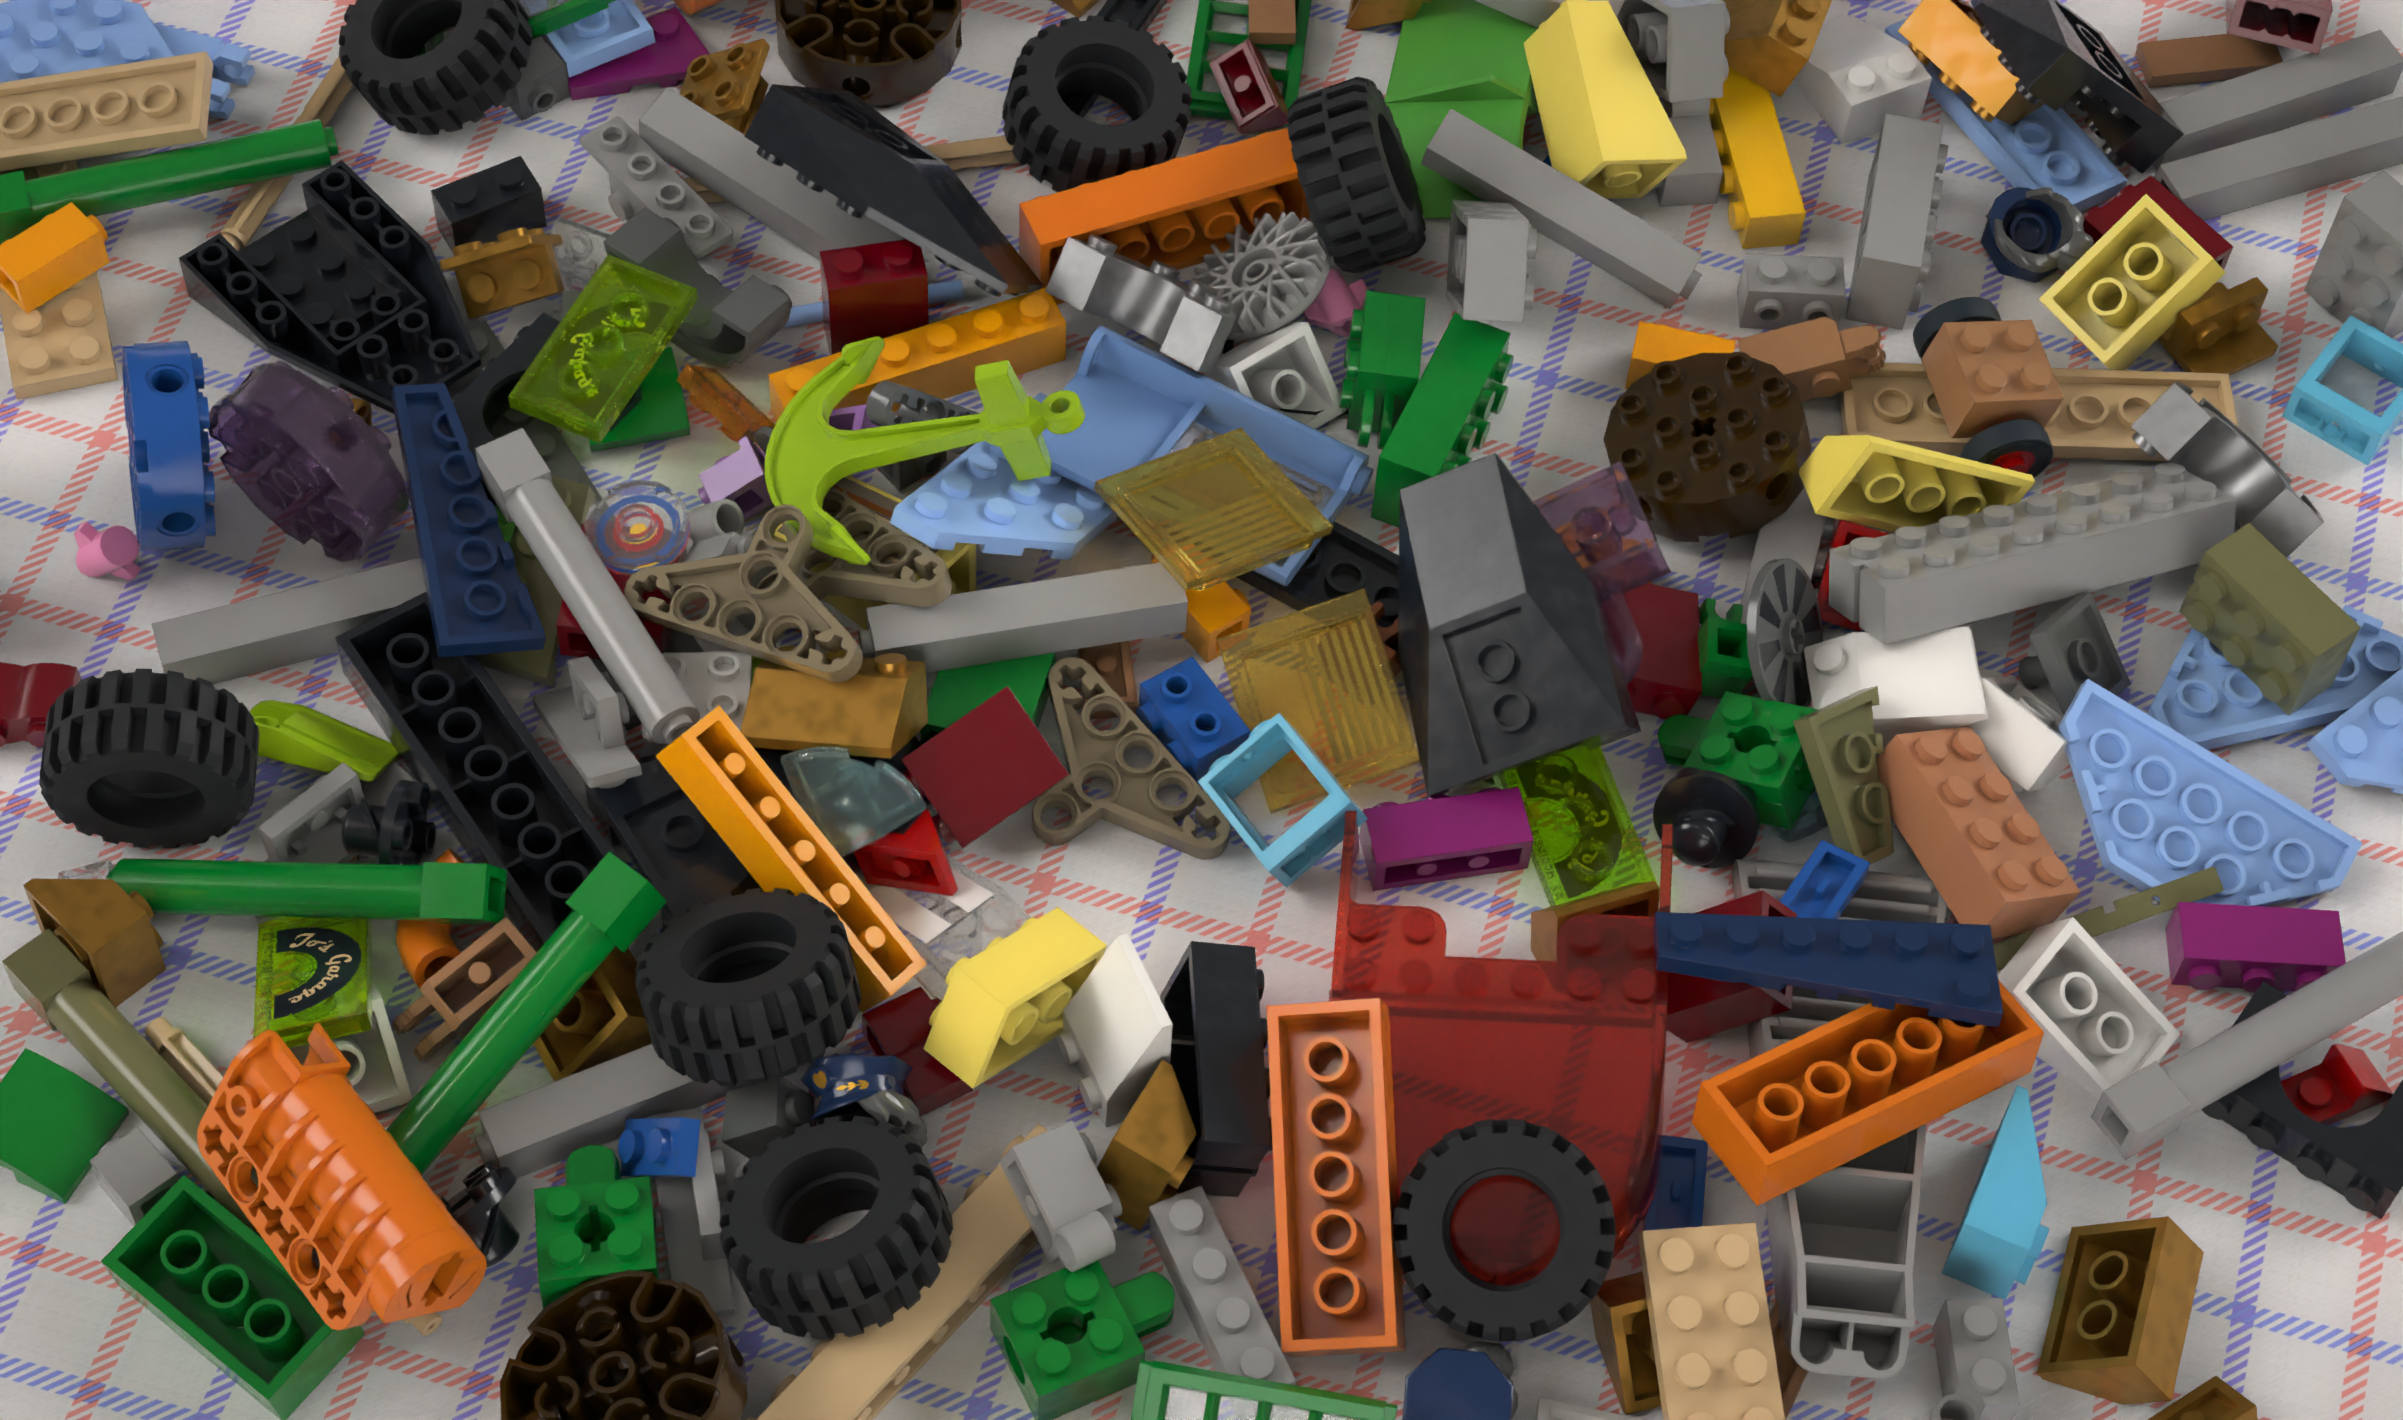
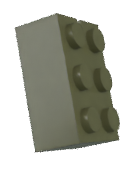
[2179,523,2361,716]

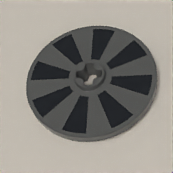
[1747,558,1823,707]

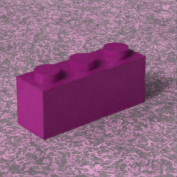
[1359,787,1534,891]
[2165,902,2346,993]

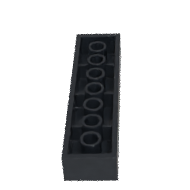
[335,592,648,952]

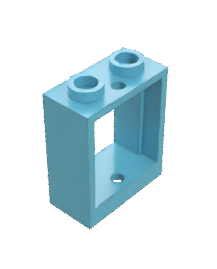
[2282,315,2403,466]
[1198,713,1368,888]

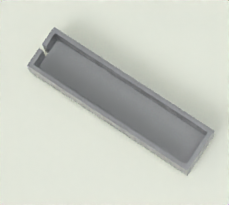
[1829,463,2237,645]

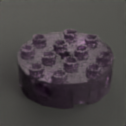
[208,361,410,562]

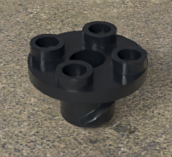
[1653,767,1760,868]
[341,780,436,865]
[439,1161,520,1268]

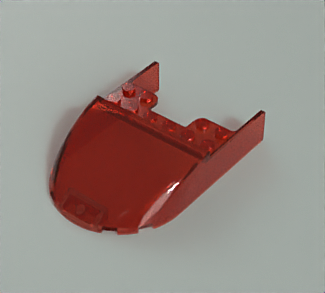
[1329,810,1673,1286]

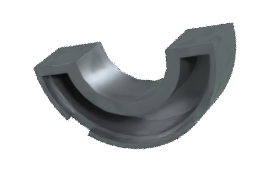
[1045,234,1237,373]
[2131,381,2324,558]

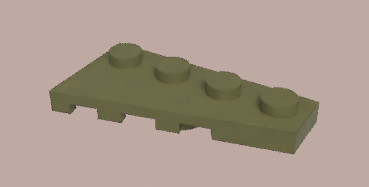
[475,475,596,687]

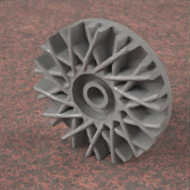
[1191,212,1330,341]

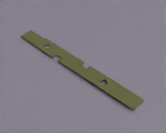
[1993,867,2223,971]

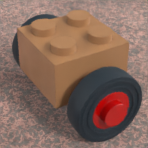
[1913,297,2064,478]

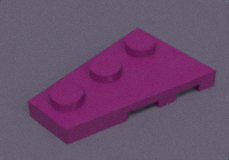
[568,6,710,100]

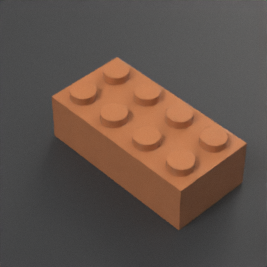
[1877,726,2081,939]

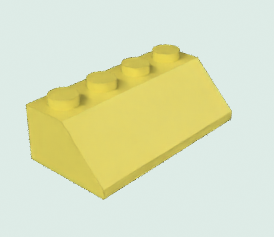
[1799,435,2035,532]

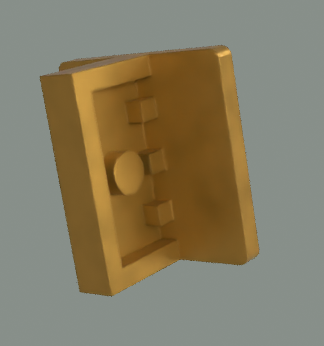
[680,38,770,135]
[439,227,565,319]
[2157,277,2278,376]

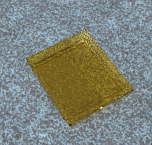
[1094,428,1333,591]
[1217,588,1421,814]

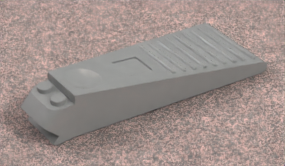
[1732,859,1946,1379]

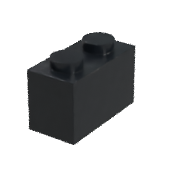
[431,156,547,253]

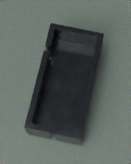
[1160,941,1273,1197]

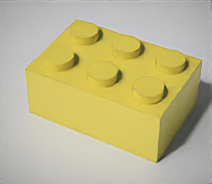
[2039,194,2226,370]
[923,907,1108,1089]

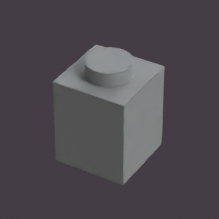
[89,1127,179,1226]

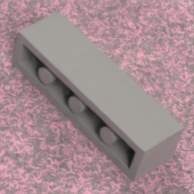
[1740,487,1836,624]
[1149,1185,1296,1420]

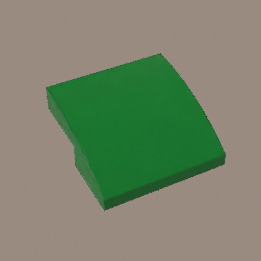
[584,347,690,452]
[0,1048,129,1204]

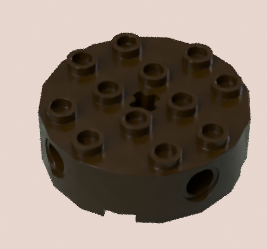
[775,0,962,108]
[1603,352,1812,542]
[500,1270,748,1420]

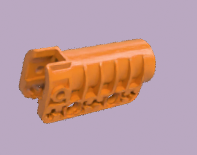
[197,1023,487,1331]

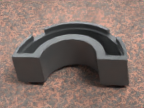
[603,207,792,368]

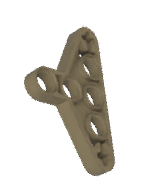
[756,486,953,607]
[624,504,863,683]
[1032,657,1230,860]

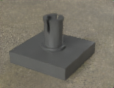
[2018,591,2131,715]

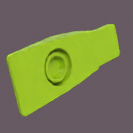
[250,700,400,781]

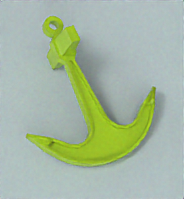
[764,336,1085,565]

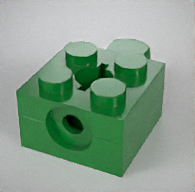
[1339,290,1426,450]
[1657,691,1819,830]
[534,1145,660,1309]
[990,1260,1175,1420]

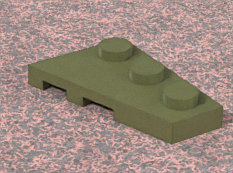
[1793,686,1894,865]

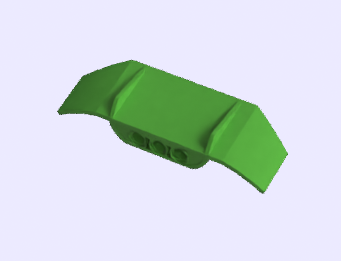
[1385,0,1539,219]

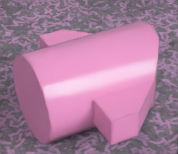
[1302,268,1368,337]
[74,521,141,581]

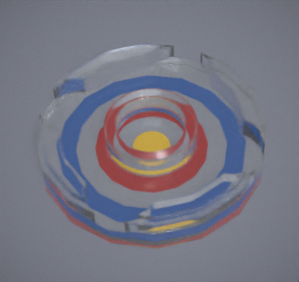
[584,480,691,576]

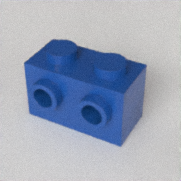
[1136,656,1251,785]

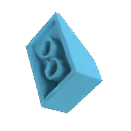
[1942,1085,2050,1300]

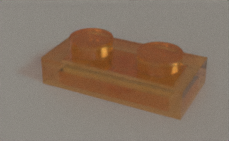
[676,364,775,443]

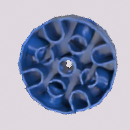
[122,341,216,551]

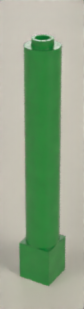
[0,119,339,245]
[386,851,667,1175]
[107,858,507,925]

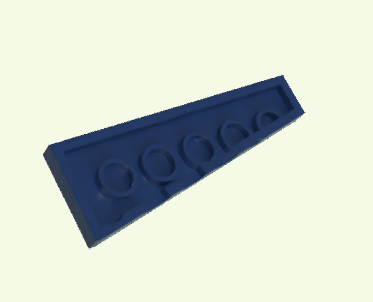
[392,383,546,658]
[1653,912,2003,1027]

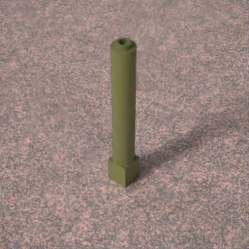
[2,928,263,1239]

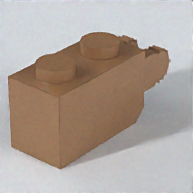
[1738,317,1886,402]
[391,916,537,1061]

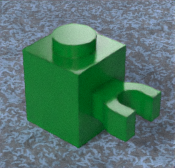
[1698,598,1753,699]

